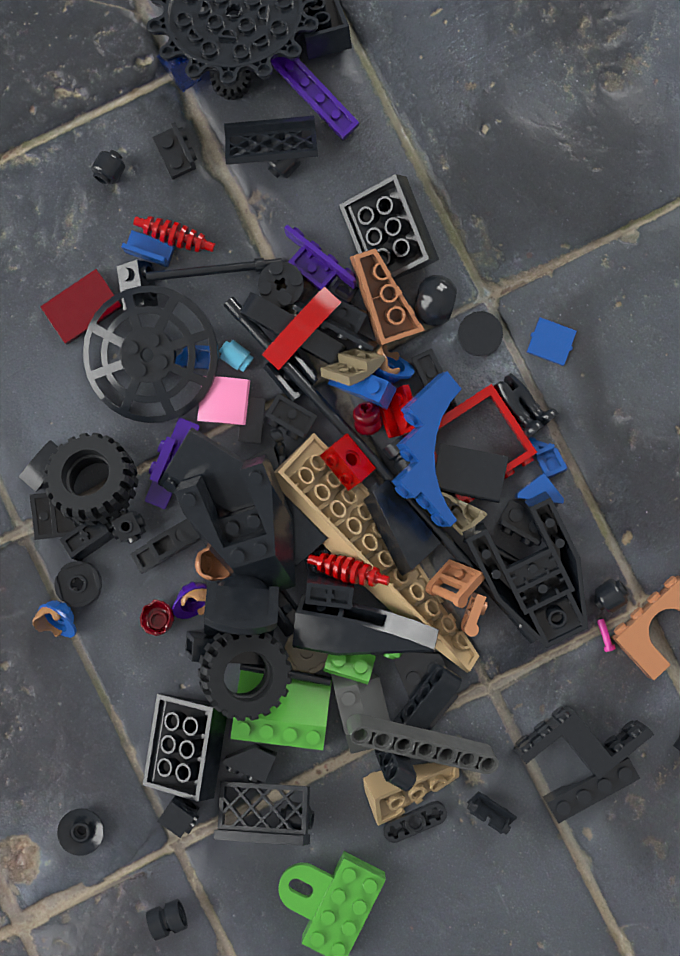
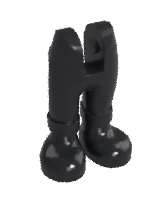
[494,373,559,439]

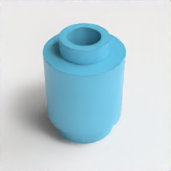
[219,340,254,372]

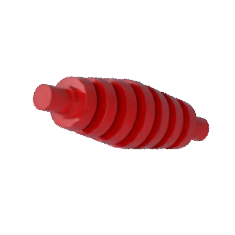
[133,216,215,253]
[307,553,390,587]

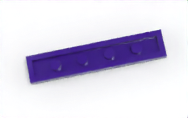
[271,57,359,140]

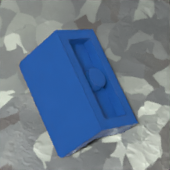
[121,230,175,268]

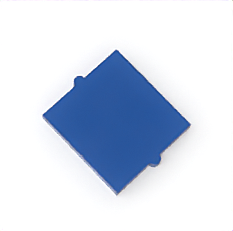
[526,317,577,366]

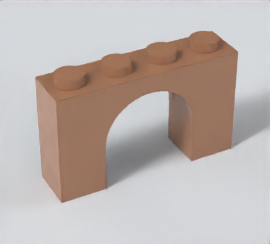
[611,576,680,680]

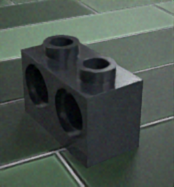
[157,795,200,838]

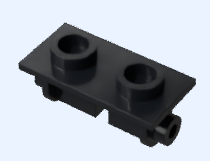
[467,791,517,835]

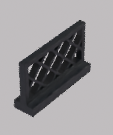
[224,115,318,165]
[214,781,310,846]

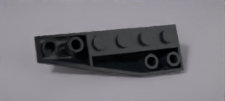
[292,594,439,656]

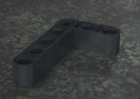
[374,665,462,792]

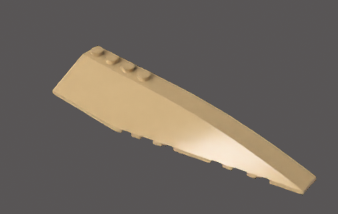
[274,433,479,673]

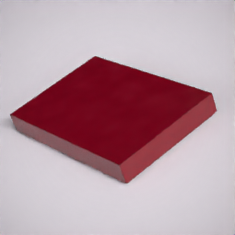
[40,269,122,345]

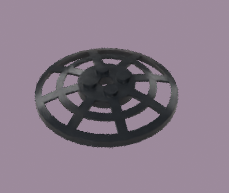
[83,285,219,423]

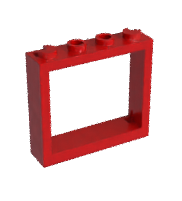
[434,384,538,503]

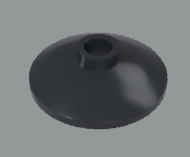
[57,808,104,856]

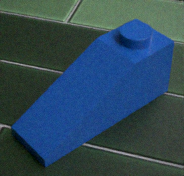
[328,374,397,409]

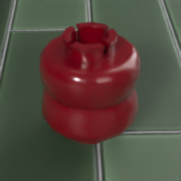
[352,402,382,436]

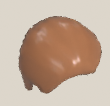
[195,547,231,581]

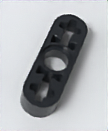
[383,801,447,843]

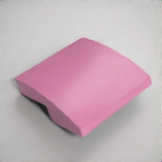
[197,376,250,425]

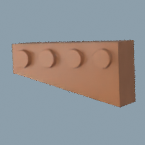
[350,248,425,345]

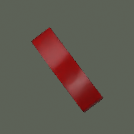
[262,286,341,370]

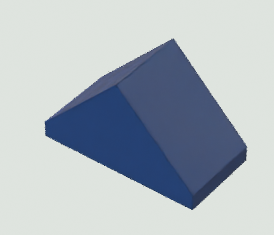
[514,473,564,504]

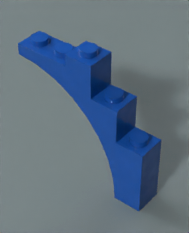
[392,371,461,527]

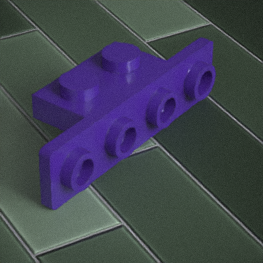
[284,225,357,291]
[145,418,200,509]

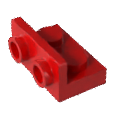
[378,384,415,438]

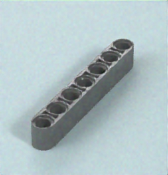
[346,714,499,774]

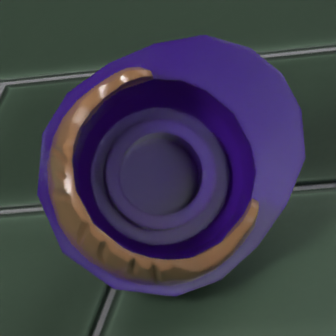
[172,582,207,619]

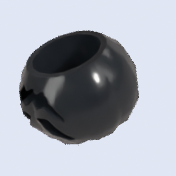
[414,275,457,326]

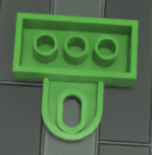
[279,851,386,956]

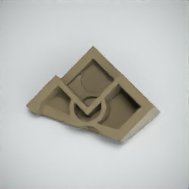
[441,492,488,536]

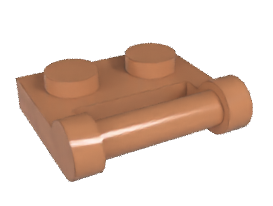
[425,559,485,608]
[460,592,488,637]

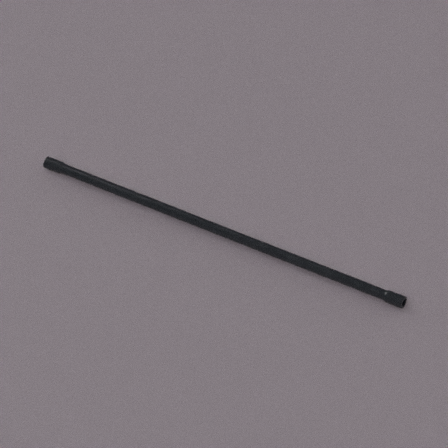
[223,297,537,644]

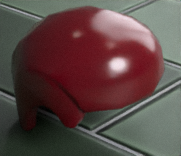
[140,599,175,636]

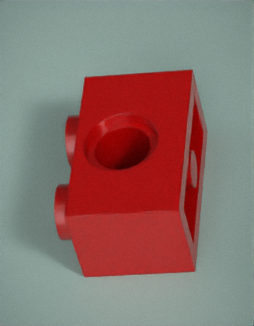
[319,433,376,491]

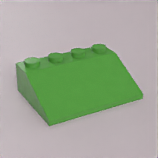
[231,670,332,750]

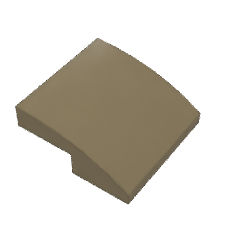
[321,348,385,386]

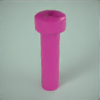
[597,619,616,652]

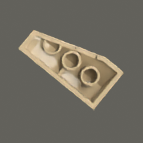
[363,763,459,826]

